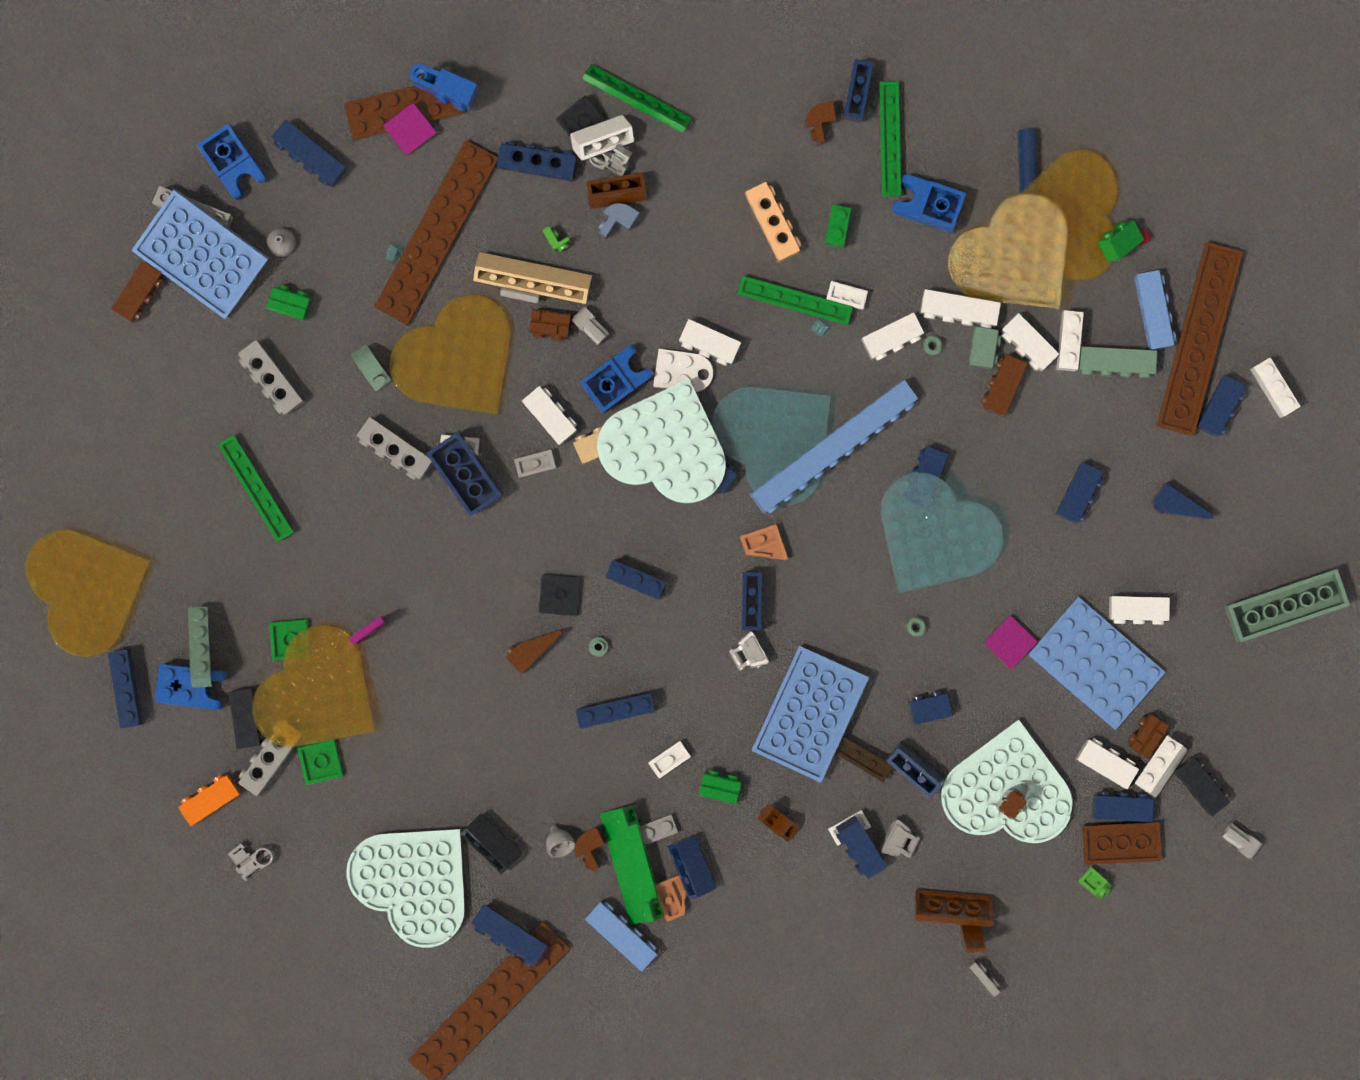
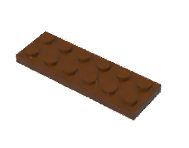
[344,86,465,141]

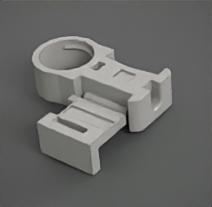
[589,144,632,176]
[228,841,274,881]

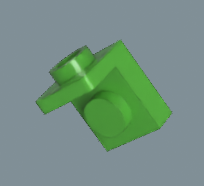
[542,226,571,252]
[1079,867,1112,900]

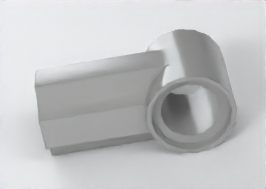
[571,307,609,345]
[1222,823,1263,860]

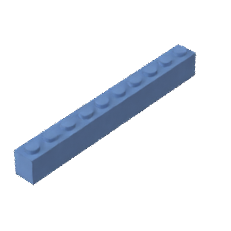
[749,380,918,513]

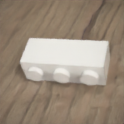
[570,115,634,160]
[1056,310,1084,371]
[861,313,924,361]
[1001,313,1059,371]
[679,319,741,366]
[1250,357,1301,418]
[522,386,577,446]
[1109,596,1170,625]
[1135,736,1188,798]
[1075,738,1139,789]

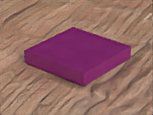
[383,102,437,155]
[983,615,1037,669]
[348,616,387,644]

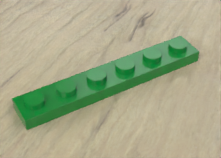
[582,64,692,133]
[879,81,901,197]
[737,276,853,326]
[217,435,294,543]

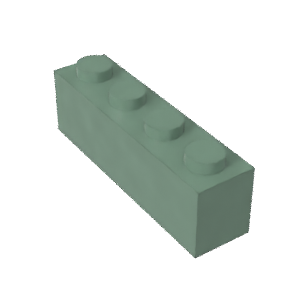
[1077,347,1157,378]
[188,607,211,688]

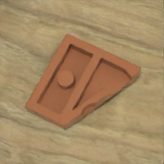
[740,524,788,560]
[656,875,686,922]

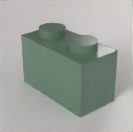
[968,327,1001,370]

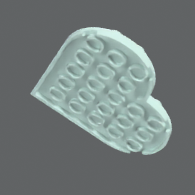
[597,379,726,503]
[941,720,1072,843]
[347,829,465,948]

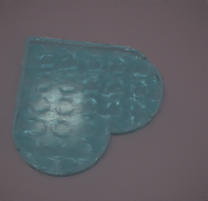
[712,387,831,506]
[880,472,1003,593]

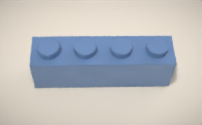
[1134,270,1176,351]
[585,901,657,972]

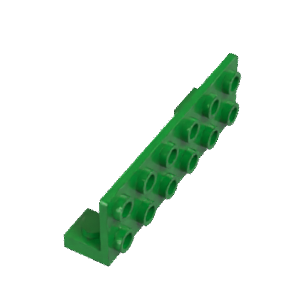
[600,805,664,925]

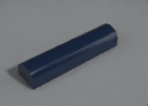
[1017,129,1040,207]

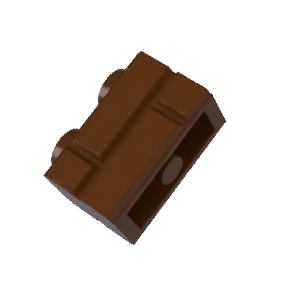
[529,309,571,341]
[1128,714,1170,759]
[995,789,1027,819]

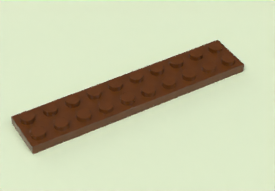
[374,140,498,326]
[1156,242,1243,436]
[408,921,570,1080]

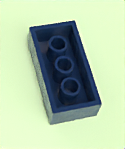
[426,430,503,517]

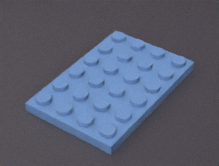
[131,189,269,319]
[1028,597,1166,730]
[751,646,869,783]

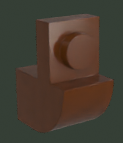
[805,101,836,146]
[757,803,800,842]
[575,826,605,872]

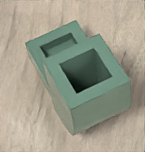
[350,344,391,391]

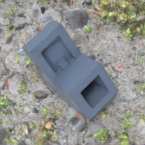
[598,203,640,239]

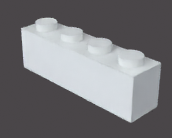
[920,289,1001,329]

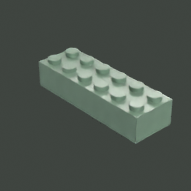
[1224,569,1350,643]

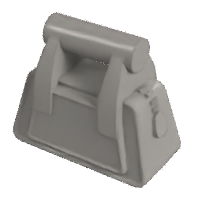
[729,631,769,671]
[879,818,920,858]

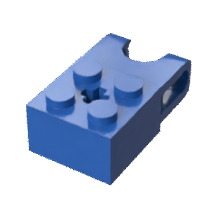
[410,64,479,112]
[197,124,267,200]
[891,174,966,234]
[579,344,654,414]
[155,664,227,710]

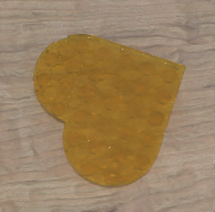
[1003,150,1117,281]
[948,192,1068,309]
[390,295,510,415]
[25,530,151,657]
[252,625,374,747]

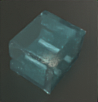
[385,245,399,262]
[810,320,828,337]

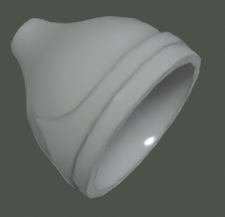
[267,228,296,257]
[546,825,575,858]

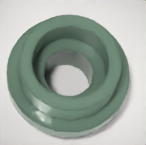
[924,336,943,355]
[907,617,926,637]
[589,637,608,657]

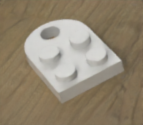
[653,349,713,392]

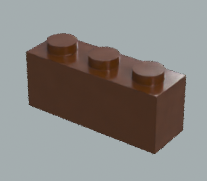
[586,173,647,209]
[111,261,164,323]
[981,354,1028,417]

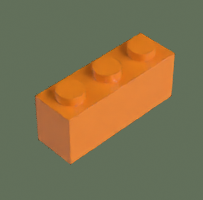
[178,774,242,826]

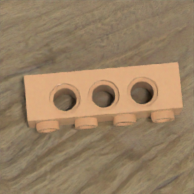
[745,182,801,262]

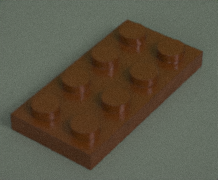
[1082,822,1162,865]
[915,889,993,927]

